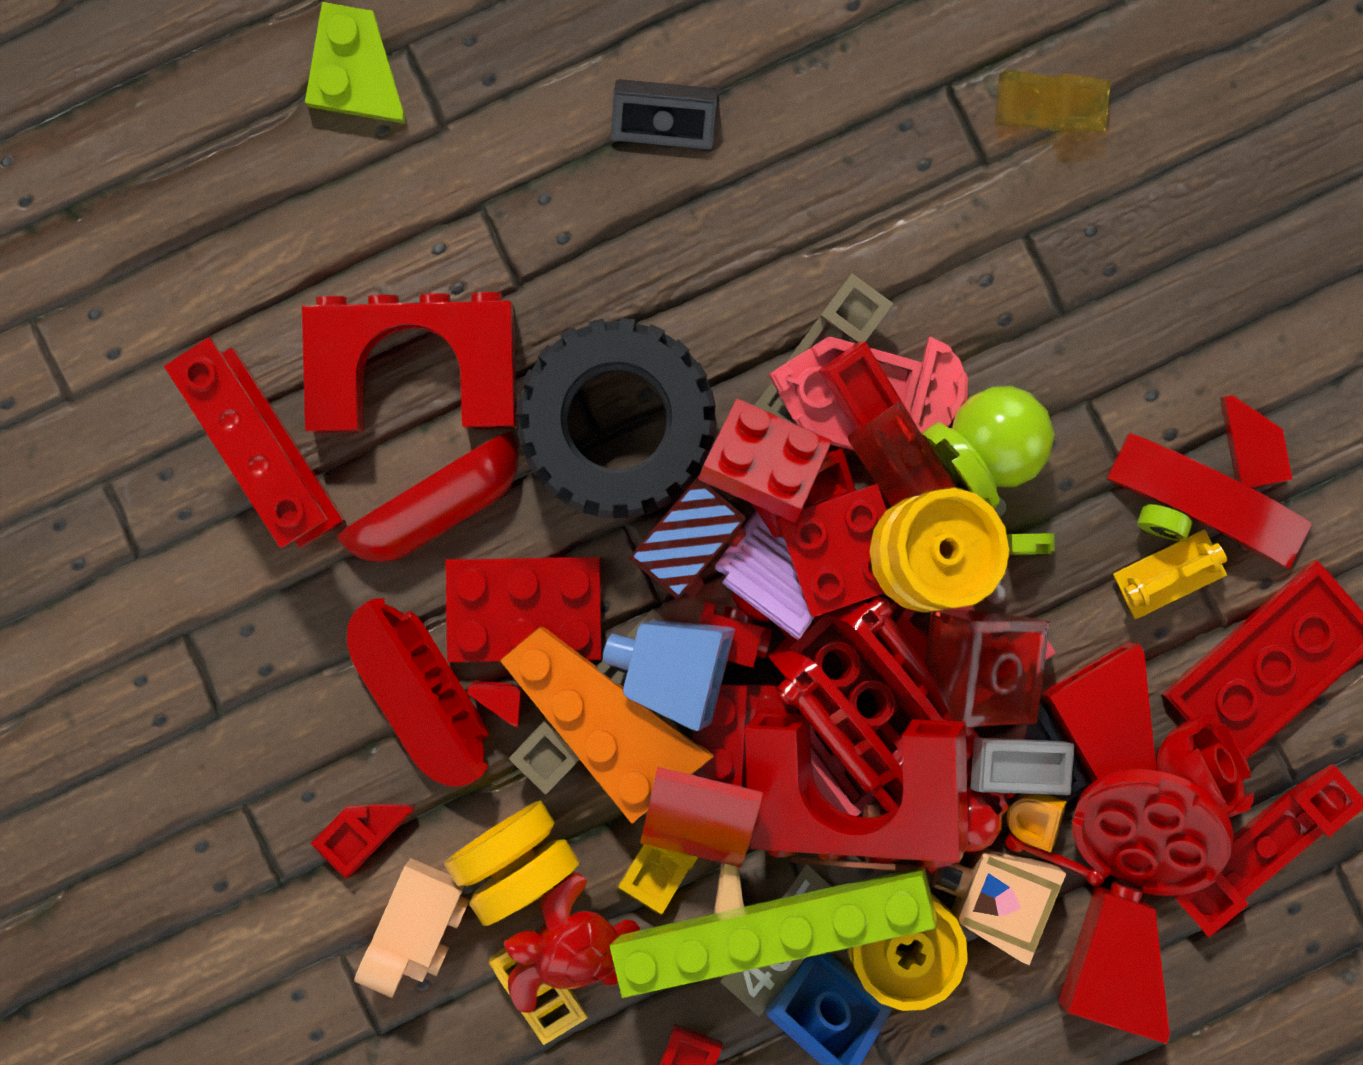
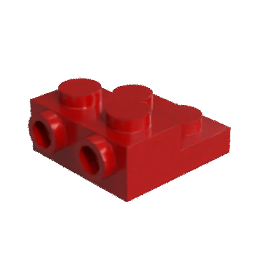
[692,682,797,788]

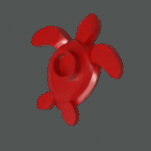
[504,873,640,1013]

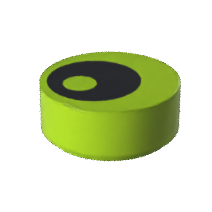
[1137,504,1192,542]

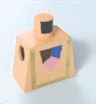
[932,849,1066,965]

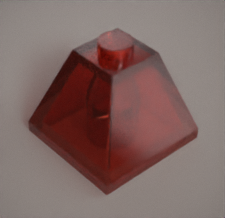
[925,610,1050,727]

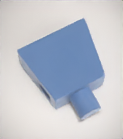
[603,620,735,731]

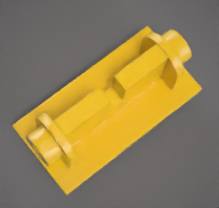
[1113,529,1227,620]

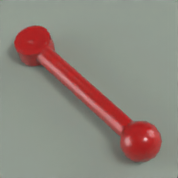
[1005,831,1106,886]

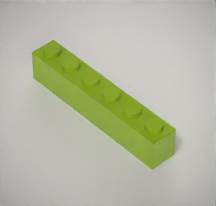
[610,866,937,998]

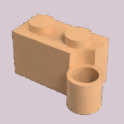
[354,858,470,998]

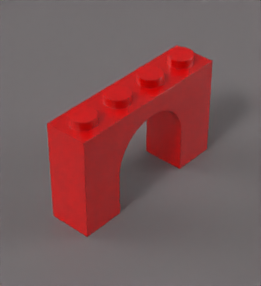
[302,292,517,434]
[744,713,969,867]

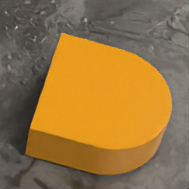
[1007,793,1067,852]

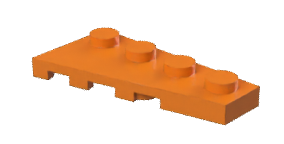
[500,627,715,823]

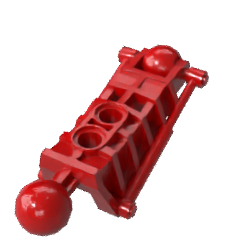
[732,591,1016,875]

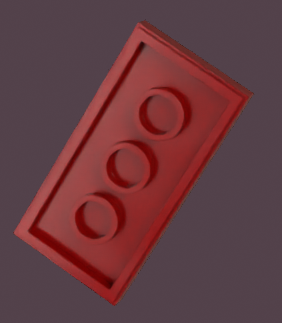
[1161,560,1363,760]

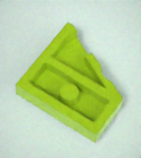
[305,2,406,124]

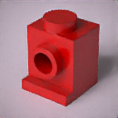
[698,600,772,668]

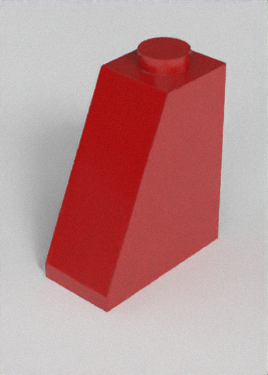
[1040,641,1156,783]
[1058,882,1170,1044]

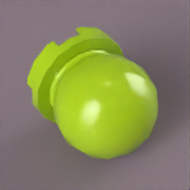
[919,386,1055,508]

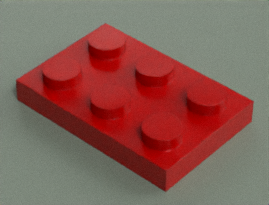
[445,557,602,662]

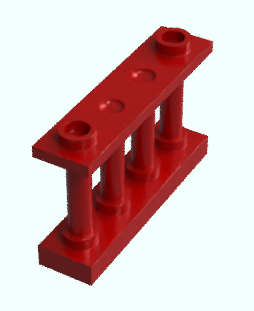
[164,337,346,548]

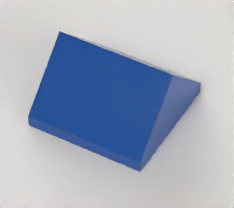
[765,952,892,1065]

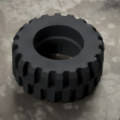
[516,318,717,519]

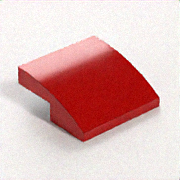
[640,767,763,868]

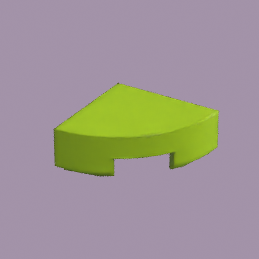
[1007,533,1055,555]

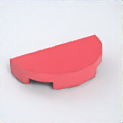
[906,337,968,438]

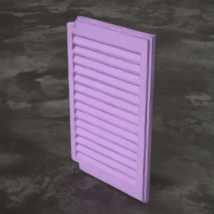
[715,490,857,640]

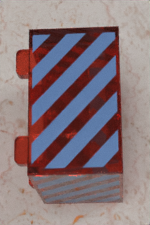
[629,477,747,600]

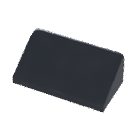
[611,79,717,150]

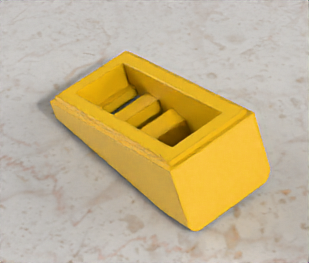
[488,929,588,1045]

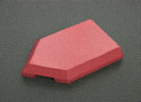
[768,337,923,462]

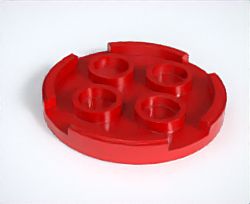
[1072,769,1234,896]

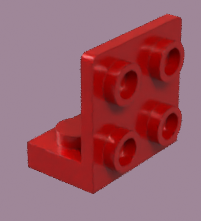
[779,484,887,617]

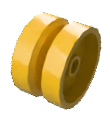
[869,488,1009,613]
[444,800,580,926]
[847,892,968,1011]

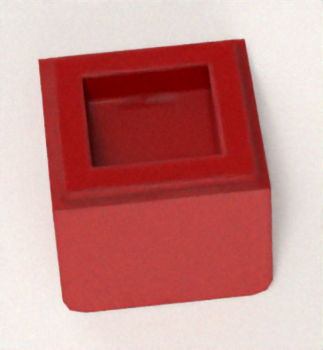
[468,681,523,728]

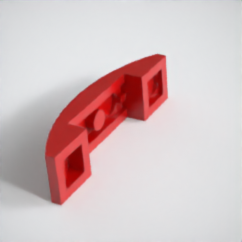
[1106,433,1312,569]
[1174,764,1363,937]

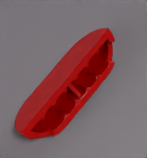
[336,431,519,562]
[347,598,489,787]

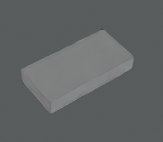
[970,737,1074,795]

